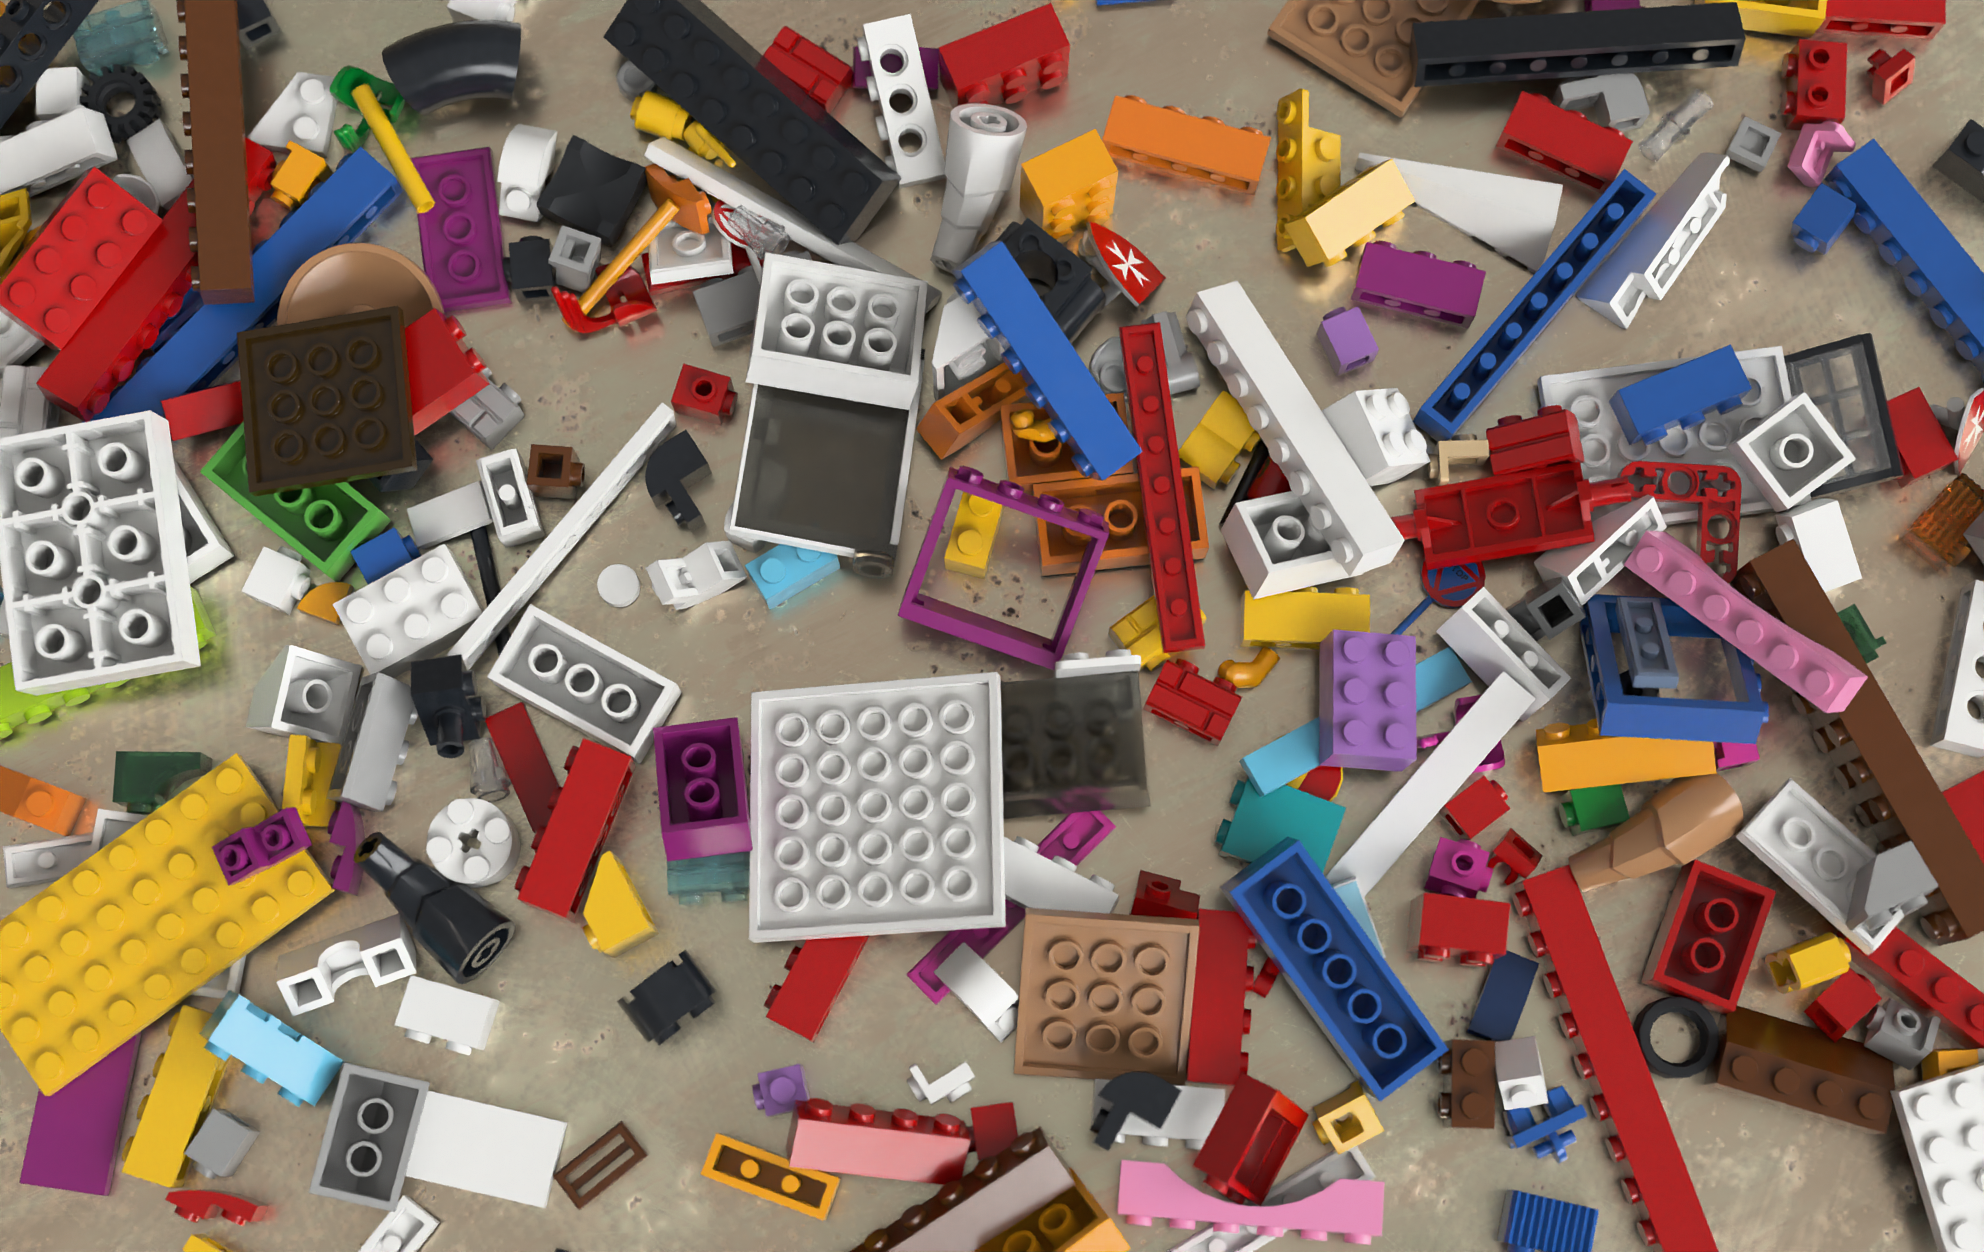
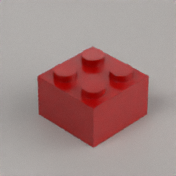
[1406,892,1511,967]

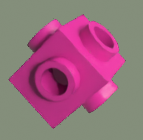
[1424,837,1493,899]

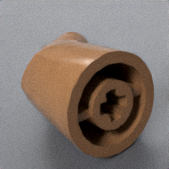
[1568,773,1744,892]

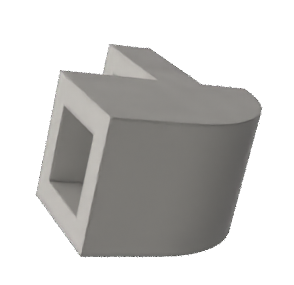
[1552,73,1650,132]

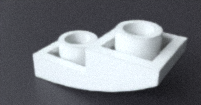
[126,118,194,210]

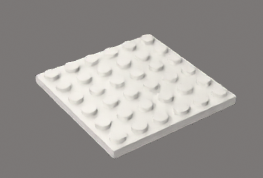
[749,672,1006,943]

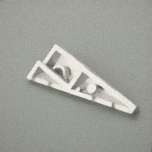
[1355,153,1563,273]

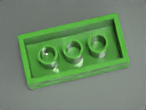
[200,421,391,582]

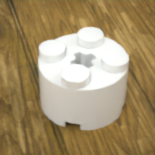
[426,798,520,888]

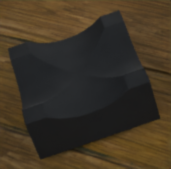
[536,135,647,248]

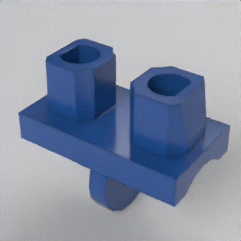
[1503,1085,1588,1163]

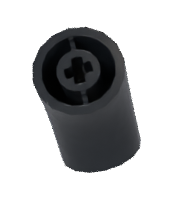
[382,20,521,115]

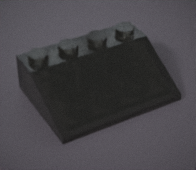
[1001,670,1151,819]

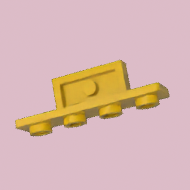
[1276,88,1341,252]

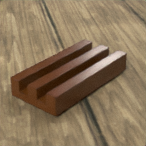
[553,1121,649,1210]

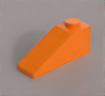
[916,362,1028,460]
[0,766,86,836]

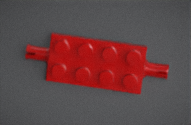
[1390,461,1632,570]

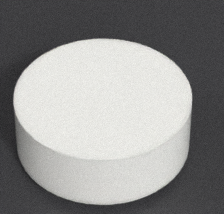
[597,564,640,607]

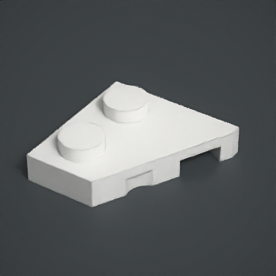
[248,72,338,158]

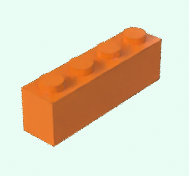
[1102,95,1271,196]

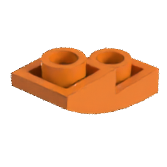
[645,163,712,235]

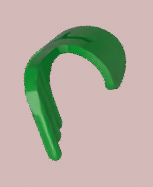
[329,65,406,153]

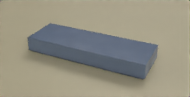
[1615,597,1679,689]

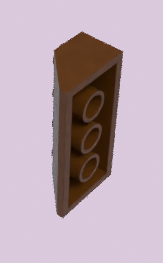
[1703,1005,1896,1134]

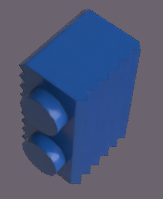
[1497,1189,1599,1252]

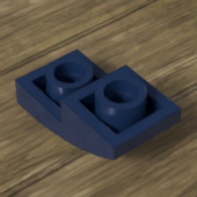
[1467,950,1539,1042]

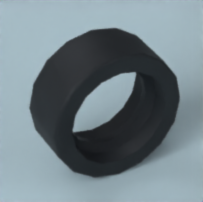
[1633,997,1719,1078]

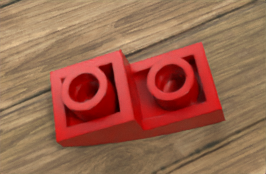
[165,1190,269,1226]

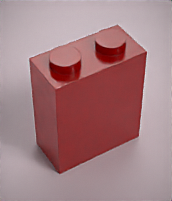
[405,308,490,436]

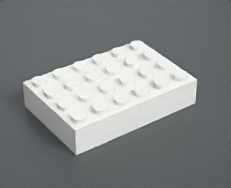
[0,410,201,696]

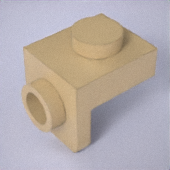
[1427,434,1489,486]

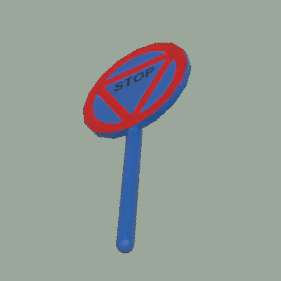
[1390,560,1486,635]

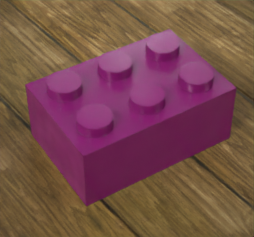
[653,717,753,861]

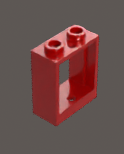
[1192,1072,1309,1206]

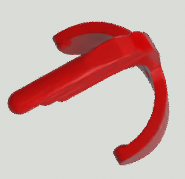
[551,264,658,333]

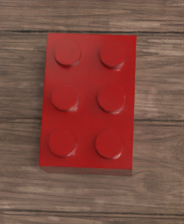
[938,3,1070,108]
[1641,859,1776,1014]

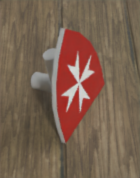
[1930,388,1984,475]

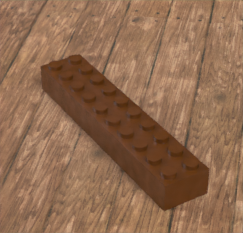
[1729,539,1984,946]

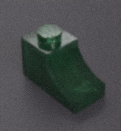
[112,751,212,815]

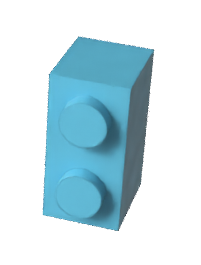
[745,522,840,610]

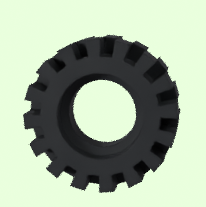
[80,64,161,144]

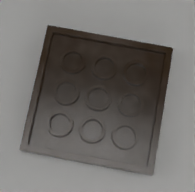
[237,306,417,496]

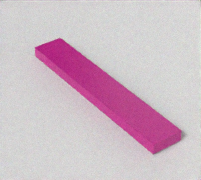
[906,797,1116,1005]

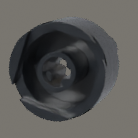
[617,949,717,1046]

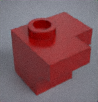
[1129,870,1200,919]

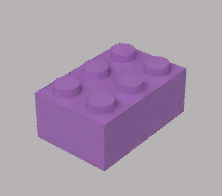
[1319,629,1417,772]

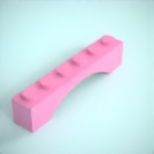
[1624,531,1868,713]
[1117,1160,1384,1245]

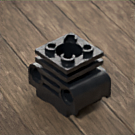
[996,218,1106,344]

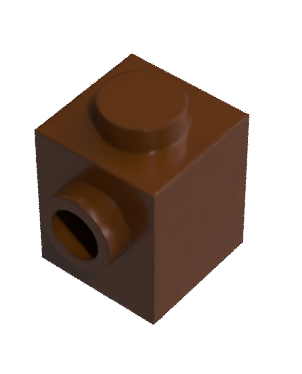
[527,444,585,499]

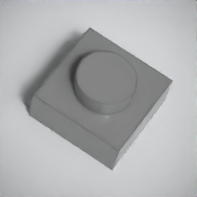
[1725,116,1782,173]

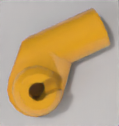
[1218,646,1280,688]

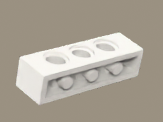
[857,14,946,189]
[1930,580,1984,758]

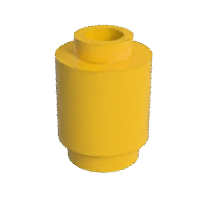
[630,90,692,141]

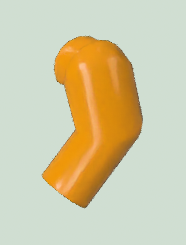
[1011,409,1056,442]

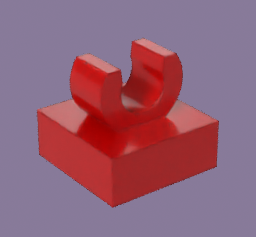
[1866,48,1916,105]
[1487,828,1543,885]

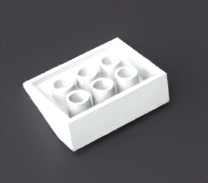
[746,252,928,410]

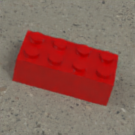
[0,166,163,350]
[514,738,636,923]

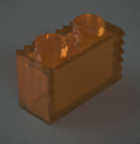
[1899,473,1984,572]

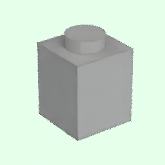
[184,1108,261,1179]

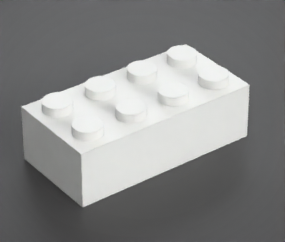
[487,604,682,764]

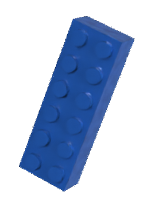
[1220,836,1449,1102]

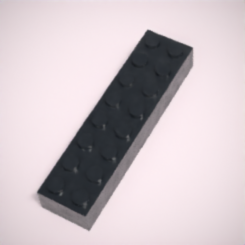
[603,0,902,245]

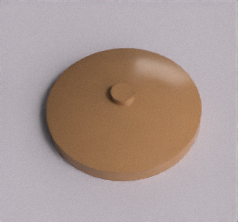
[277,243,444,328]

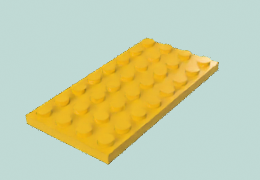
[0,753,336,1096]

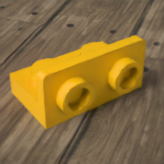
[281,735,342,827]

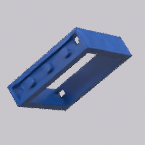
[1579,594,1769,744]

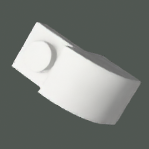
[497,124,557,222]
[646,541,747,610]
[934,942,1019,1042]

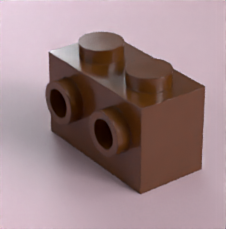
[1437,1039,1495,1130]

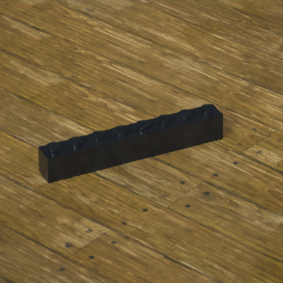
[1409,2,1746,87]

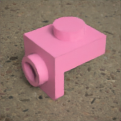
[1788,121,1856,187]

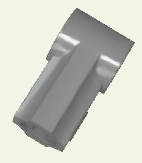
[1142,311,1200,395]

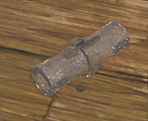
[1638,88,1714,162]

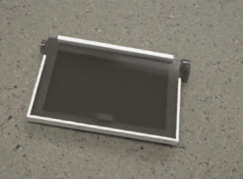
[728,349,925,578]

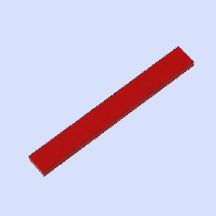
[1118,322,1205,654]

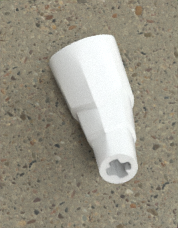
[930,103,1027,273]

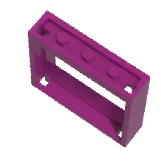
[898,466,1109,671]

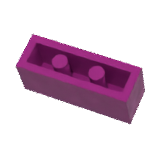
[1350,241,1486,329]

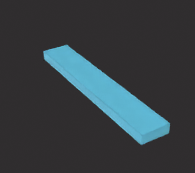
[1239,646,1472,798]

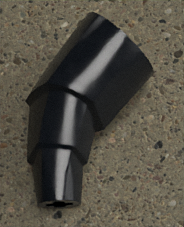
[353,832,515,984]

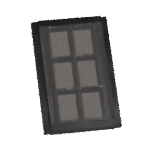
[1784,333,1904,500]

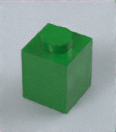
[1559,784,1630,837]

